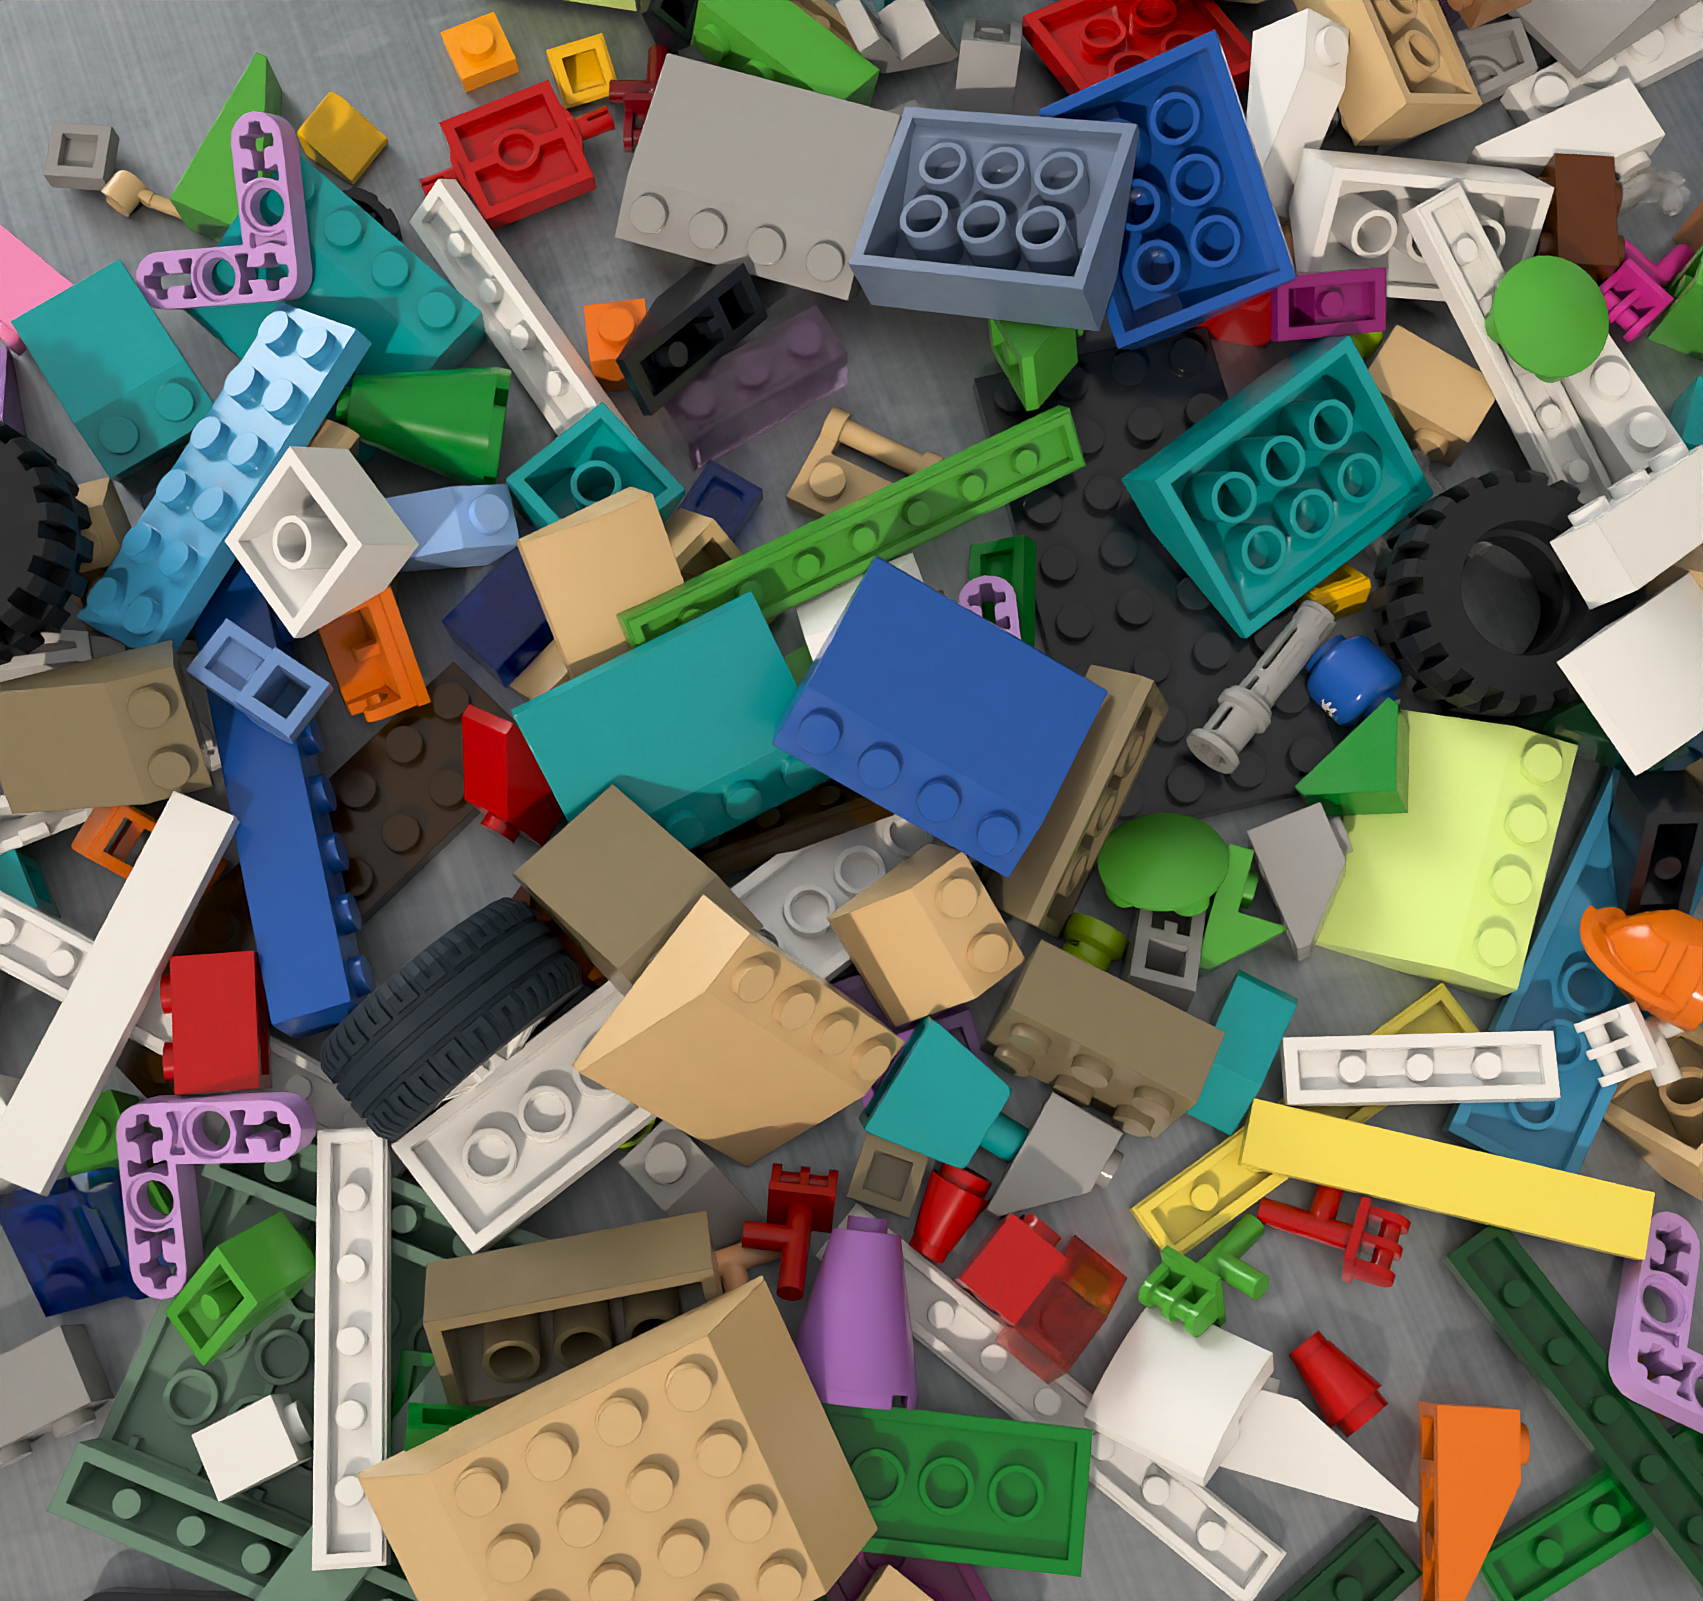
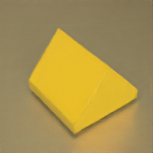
[1294,563,1371,621]

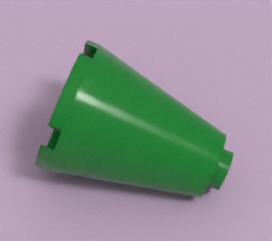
[336,367,512,486]

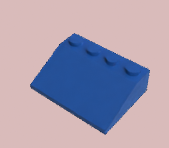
[1038,30,1298,350]
[772,555,1108,878]

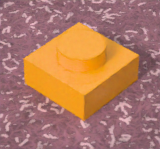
[440,11,519,93]

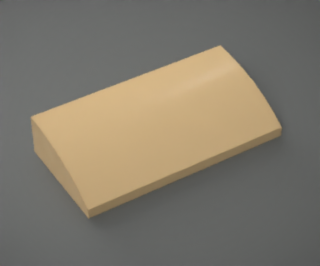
[516,487,684,680]

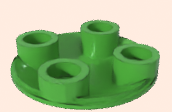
[1485,256,1609,383]
[1098,813,1229,916]

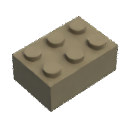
[979,939,1225,1139]

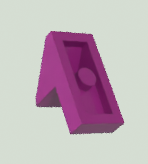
[1271,267,1386,342]

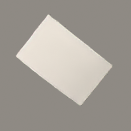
[1557,572,1703,776]

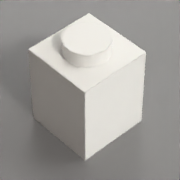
[191,1393,314,1502]

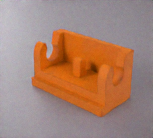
[317,585,431,722]

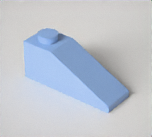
[385,484,519,572]

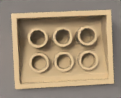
[572,894,905,1167]

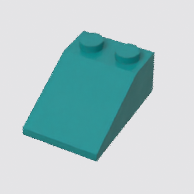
[11,259,214,483]

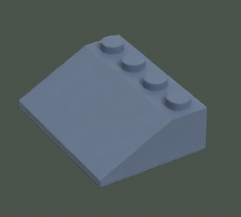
[848,107,1140,332]

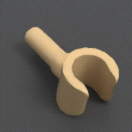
[101,170,182,219]

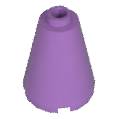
[794,1215,919,1410]

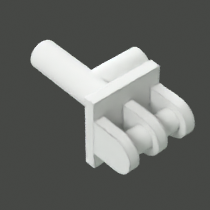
[1574,1001,1685,1087]

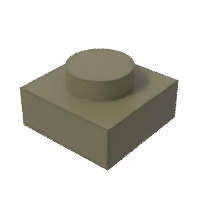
[846,1133,929,1219]

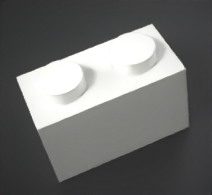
[225,446,419,638]

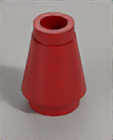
[908,1163,992,1263]
[1288,1330,1389,1438]

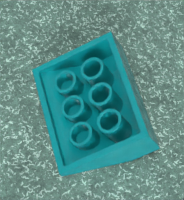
[184,154,486,466]
[1121,335,1434,638]
[511,591,830,850]

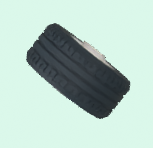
[319,897,583,1142]

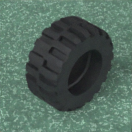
[0,421,94,665]
[1371,469,1636,721]

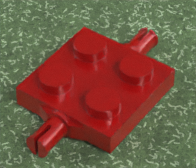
[419,80,615,231]

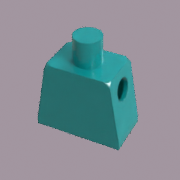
[858,1015,1028,1169]

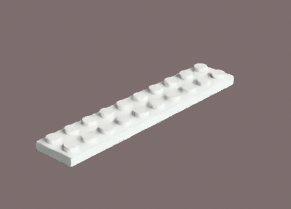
[391,814,981,1254]

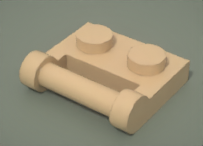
[786,406,945,520]

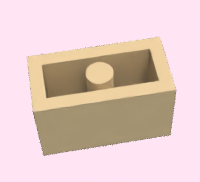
[1368,324,1496,467]

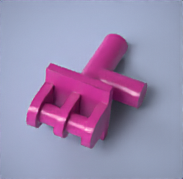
[1599,240,1695,343]

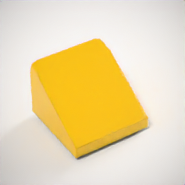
[545,33,617,109]
[297,91,388,185]

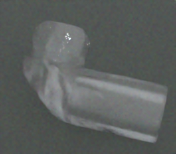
[1617,166,1692,218]

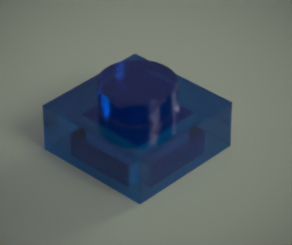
[678,459,763,543]

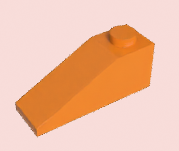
[1418,1401,1530,1601]

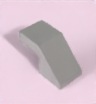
[835,0,959,74]

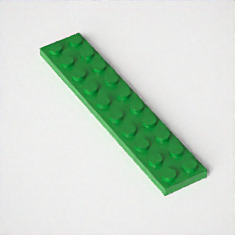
[391,1350,1093,1577]

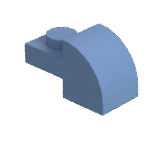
[186,618,334,744]

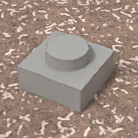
[44,122,120,190]

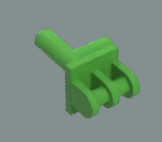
[1138,1214,1270,1337]

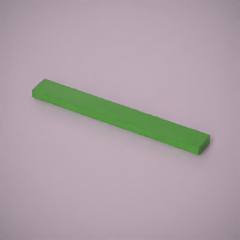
[616,405,1086,650]

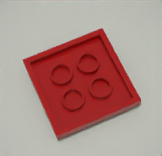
[1022,0,1252,95]

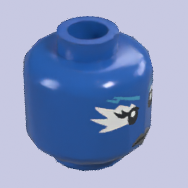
[1306,634,1402,728]

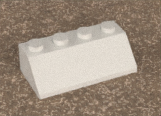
[1289,148,1554,301]

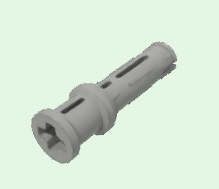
[1186,600,1337,774]

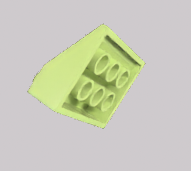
[1315,709,1578,1001]

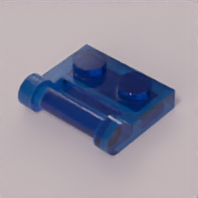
[0,1167,160,1317]

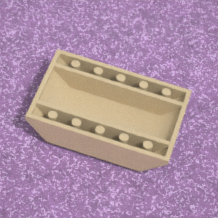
[358,1275,878,1601]

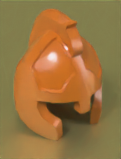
[1579,905,1703,1031]

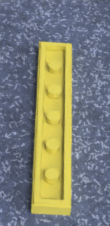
[1129,983,1480,1255]
[1238,1098,1655,1260]

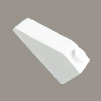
[1246,8,1349,223]
[1466,77,1666,183]
[1220,1377,1419,1522]

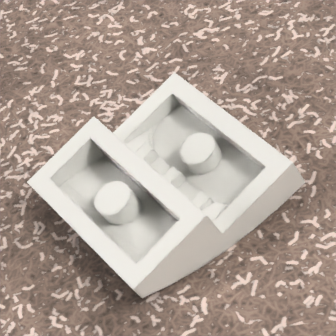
[1084,1305,1274,1487]

